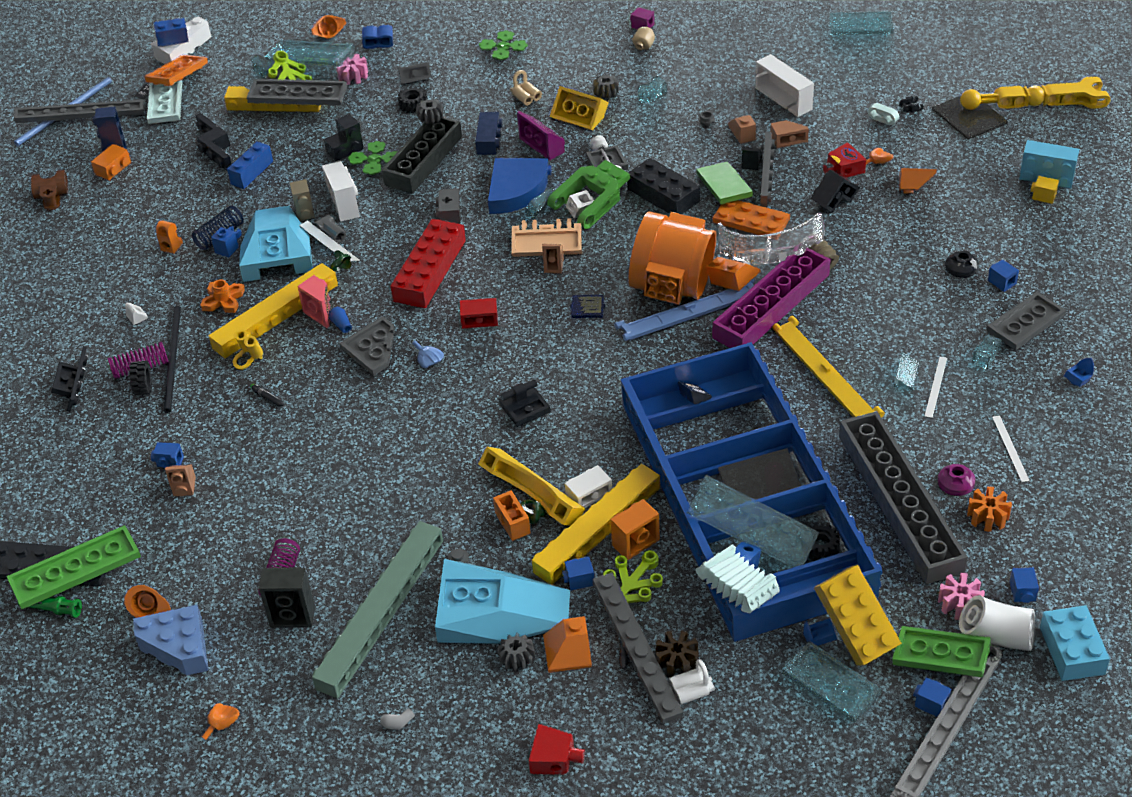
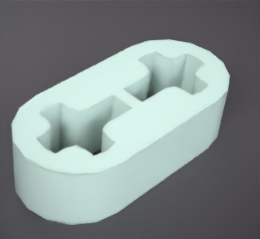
[868,103,899,125]

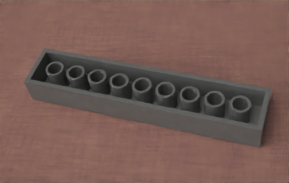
[839,411,968,585]

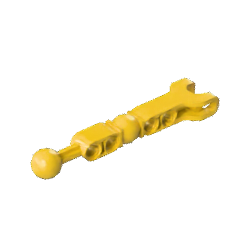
[960,77,1111,110]

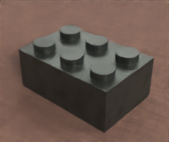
[259,567,315,628]

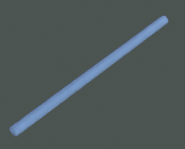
[14,77,112,146]

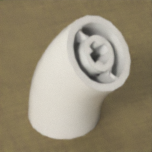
[959,595,1035,651]

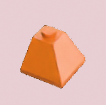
[899,168,937,194]
[543,616,592,673]

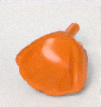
[866,148,894,165]
[202,703,239,740]

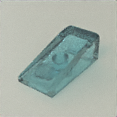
[525,187,554,219]

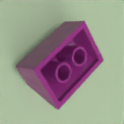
[517,111,565,161]

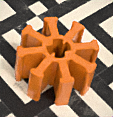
[967,487,1012,532]

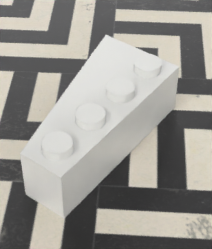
[151,16,211,64]
[322,161,360,222]

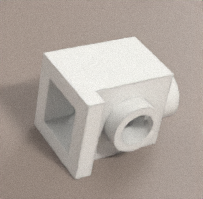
[566,190,594,219]

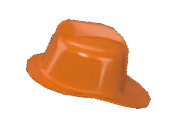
[124,585,171,618]

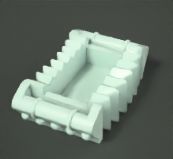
[696,545,780,613]

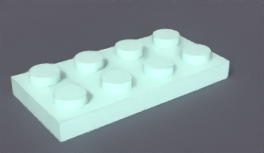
[147,80,182,124]

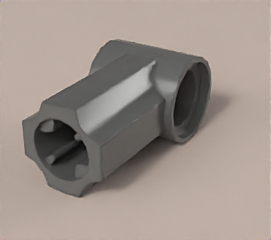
[313,214,346,244]

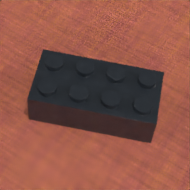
[627,158,700,214]

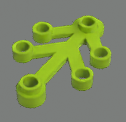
[267,51,312,80]
[603,550,663,603]

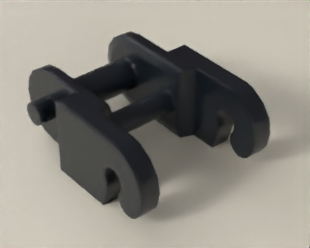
[899,96,924,113]

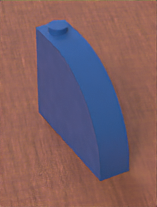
[488,158,552,214]

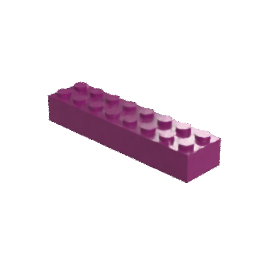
[712,245,831,348]

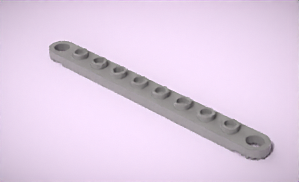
[890,643,1002,797]

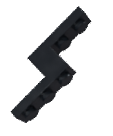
[195,112,232,171]

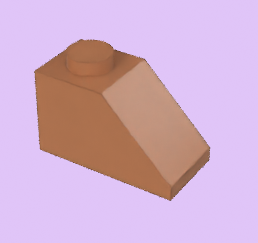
[728,115,756,144]
[770,120,809,148]
[542,244,564,273]

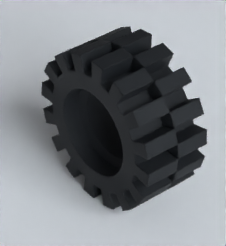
[398,86,427,114]
[129,361,152,396]
[801,523,840,561]

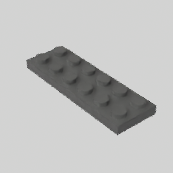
[247,79,347,106]

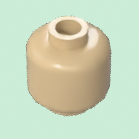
[632,27,655,50]

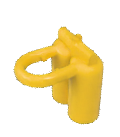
[233,329,263,370]

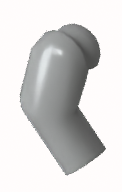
[380,708,415,730]

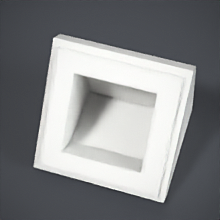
[125,302,148,325]

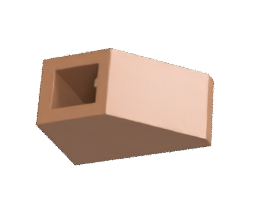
[165,464,196,496]

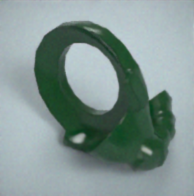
[330,250,352,272]
[520,500,546,525]

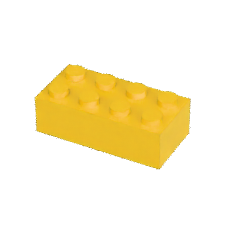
[814,565,902,666]

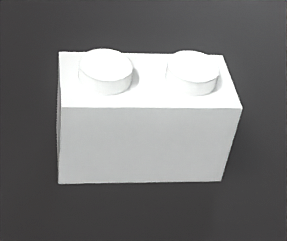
[565,465,612,508]

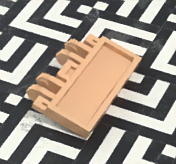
[512,218,582,257]

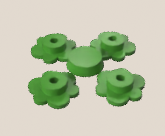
[479,30,528,60]
[348,141,397,175]

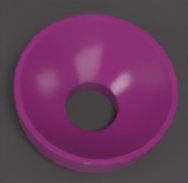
[937,464,975,496]

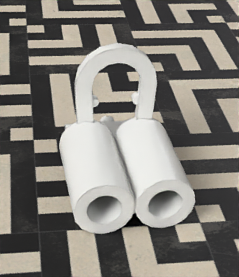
[668,660,715,705]

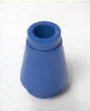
[329,307,352,333]

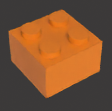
[611,499,660,561]

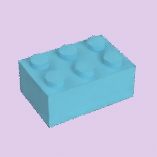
[1019,140,1080,188]
[1040,605,1110,681]

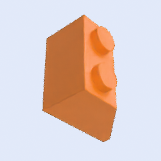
[707,257,761,291]

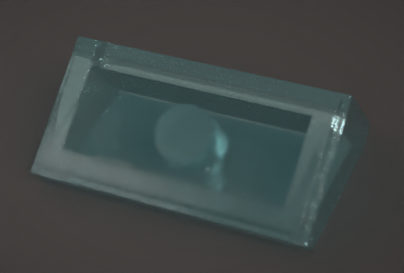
[893,352,920,391]

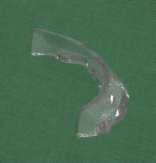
[718,213,825,265]

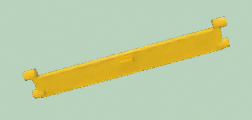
[772,316,885,418]

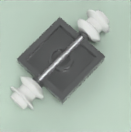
[586,135,628,170]

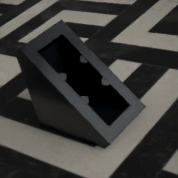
[741,146,762,170]

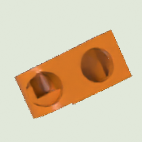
[156,220,183,254]

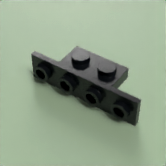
[51,346,88,412]

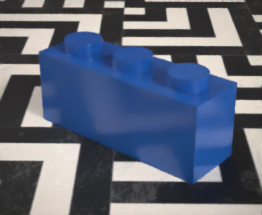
[227,142,273,189]

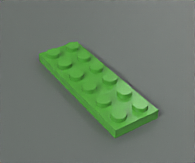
[7,525,141,609]

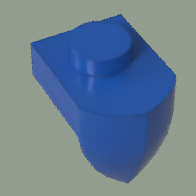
[1064,357,1094,387]
[803,618,838,647]

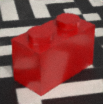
[460,298,498,329]

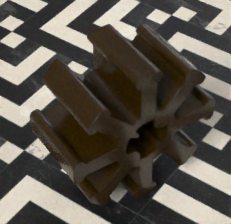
[656,630,699,678]

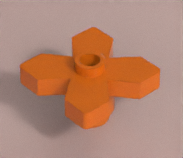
[200,279,245,313]

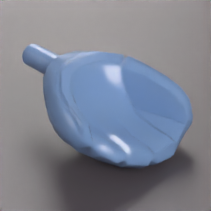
[412,340,444,368]

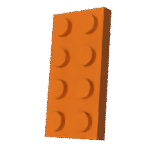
[144,55,208,86]
[713,200,790,240]

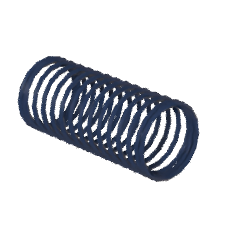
[192,205,244,250]

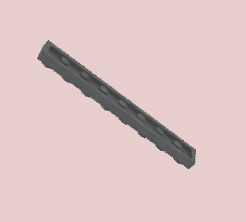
[14,100,144,123]
[592,573,683,724]

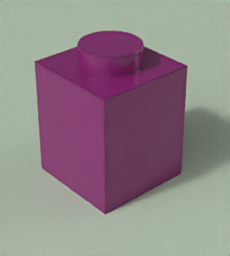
[630,7,654,29]

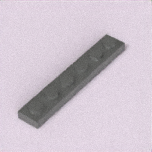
[760,132,775,208]

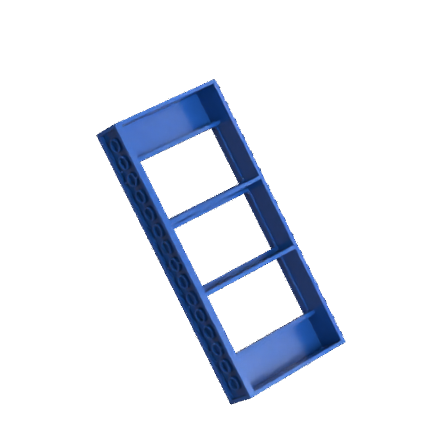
[620,342,882,642]

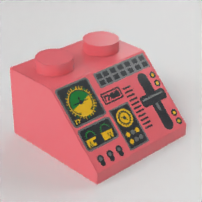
[298,275,331,328]

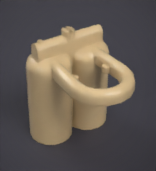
[510,70,542,105]

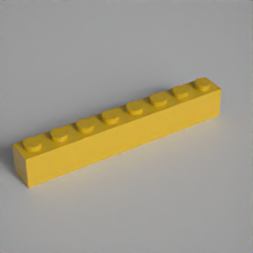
[208,263,338,358]
[532,464,660,585]

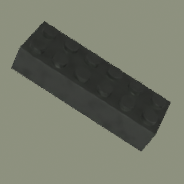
[382,117,462,194]

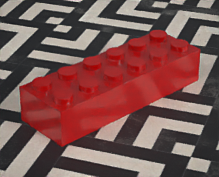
[390,219,466,309]

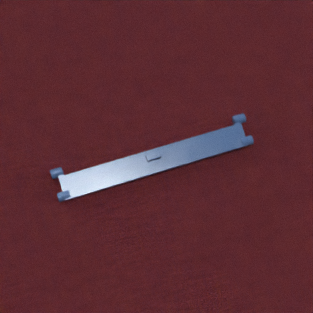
[614,278,755,341]

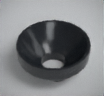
[945,250,979,278]

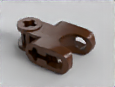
[31,169,68,210]

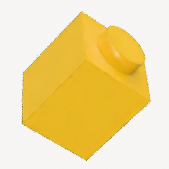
[1030,176,1059,204]

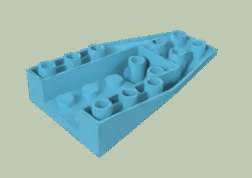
[239,206,313,282]
[435,559,570,644]

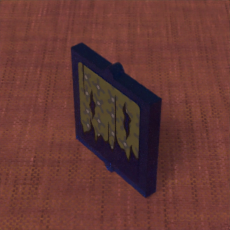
[570,295,605,318]

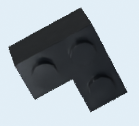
[324,114,364,161]
[811,169,860,212]

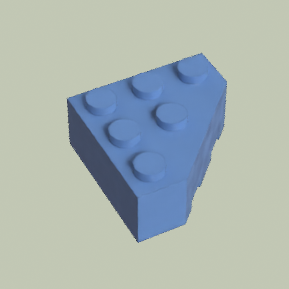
[133,605,208,675]

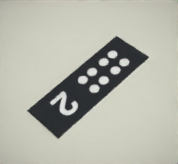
[134,82,150,98]

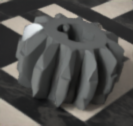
[593,74,619,99]
[416,98,444,124]
[498,633,535,671]

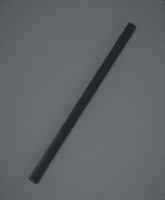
[163,306,181,413]

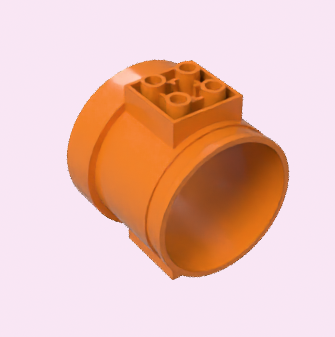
[628,211,716,304]

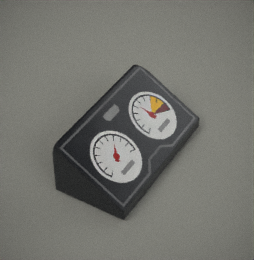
[678,381,712,404]

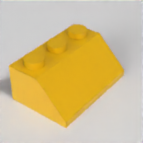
[550,86,609,130]

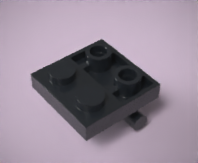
[498,379,551,427]

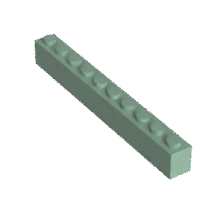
[312,521,443,699]

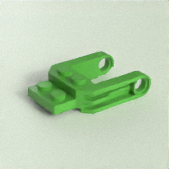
[547,160,631,229]

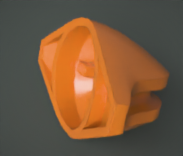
[311,15,346,38]

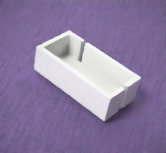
[755,54,814,117]

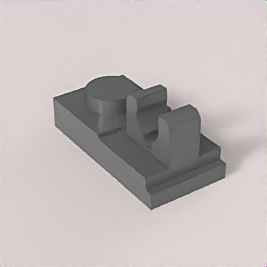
[398,62,432,84]

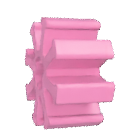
[336,54,368,85]
[938,573,985,620]

